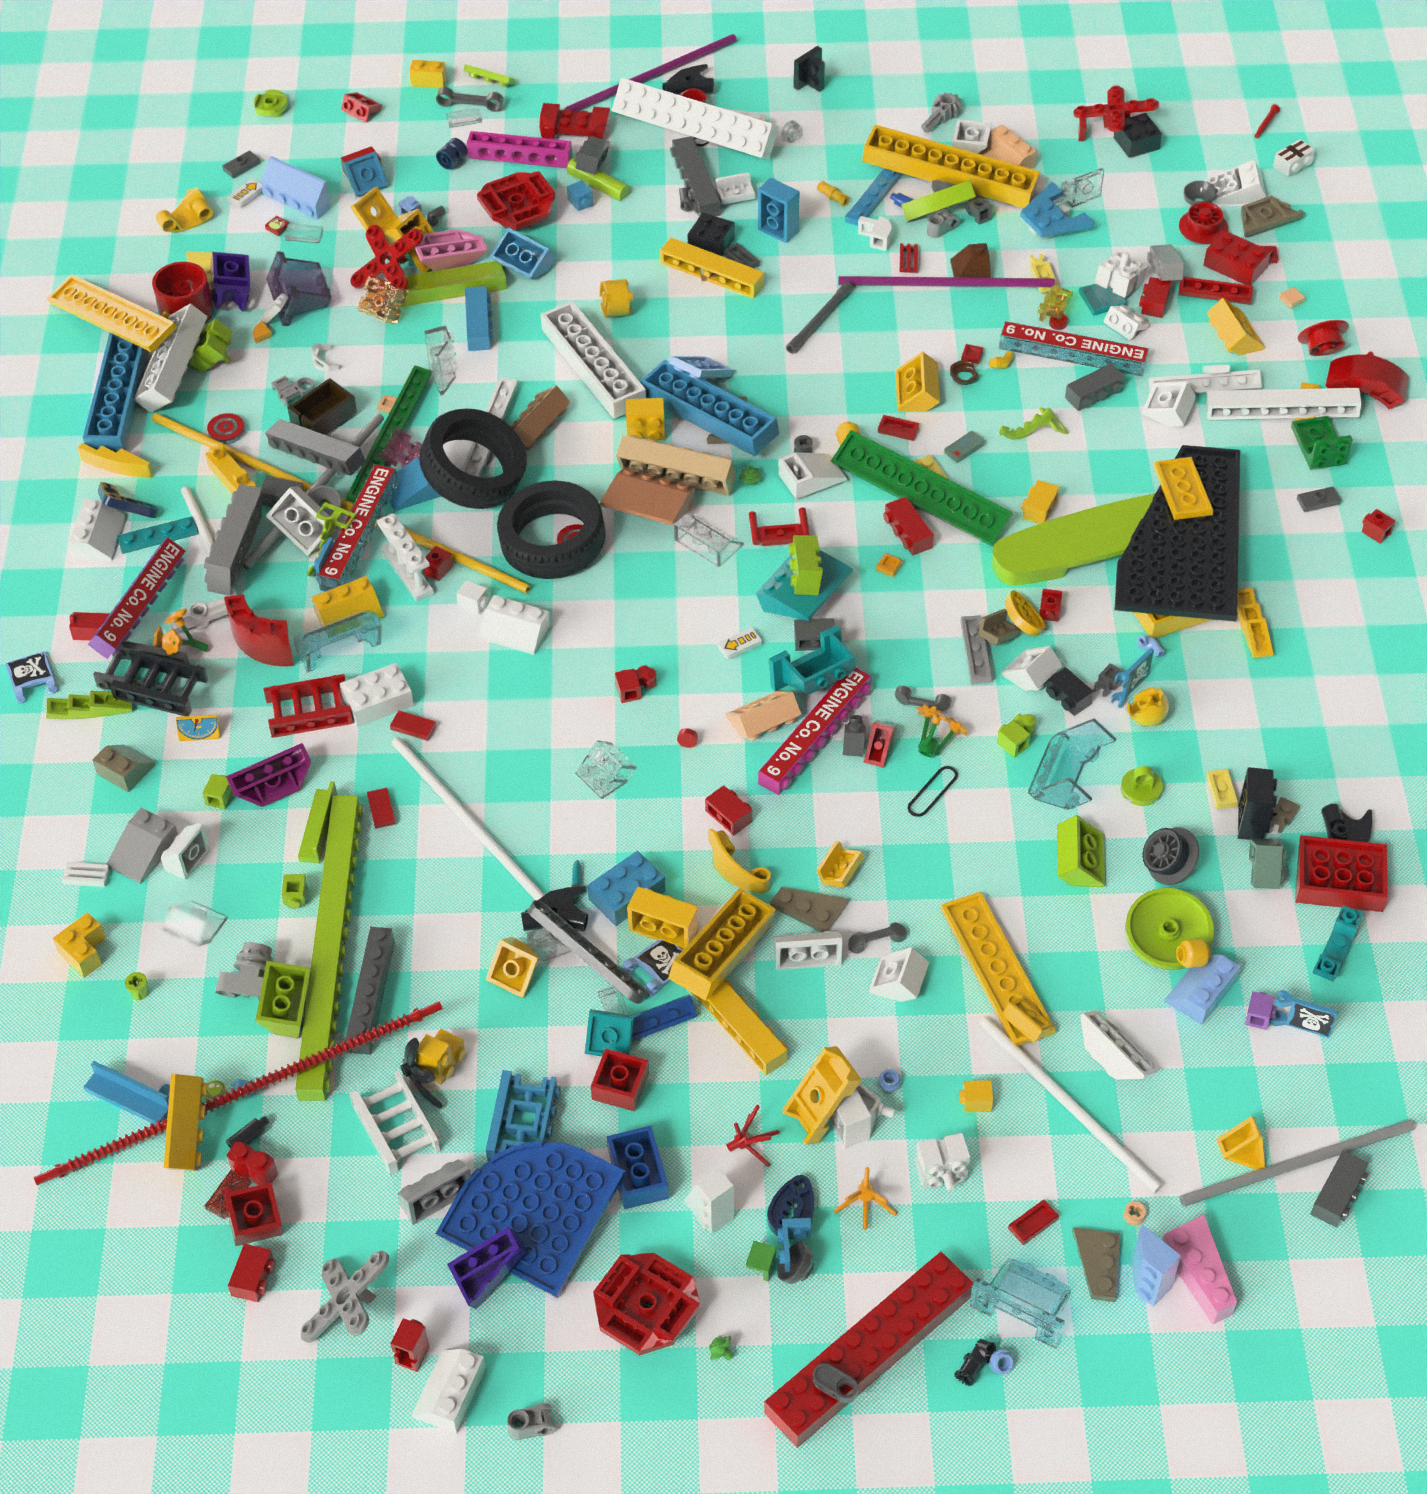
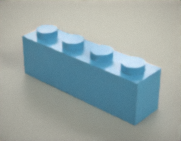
[465,286,493,351]

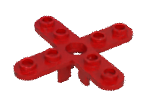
[1073,85,1159,132]
[350,225,423,293]

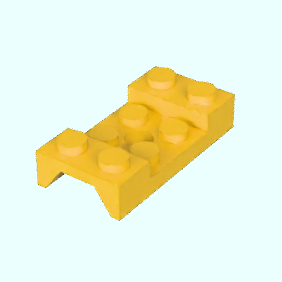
[782,1046,862,1145]

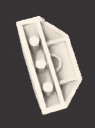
[1081,1010,1157,1079]

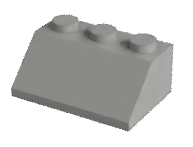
[397,1159,471,1225]

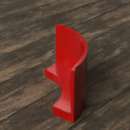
[1325,354,1409,410]
[224,594,294,667]

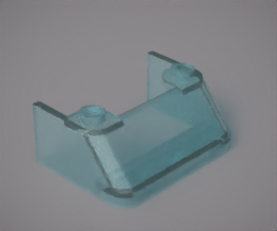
[1028,718,1116,810]

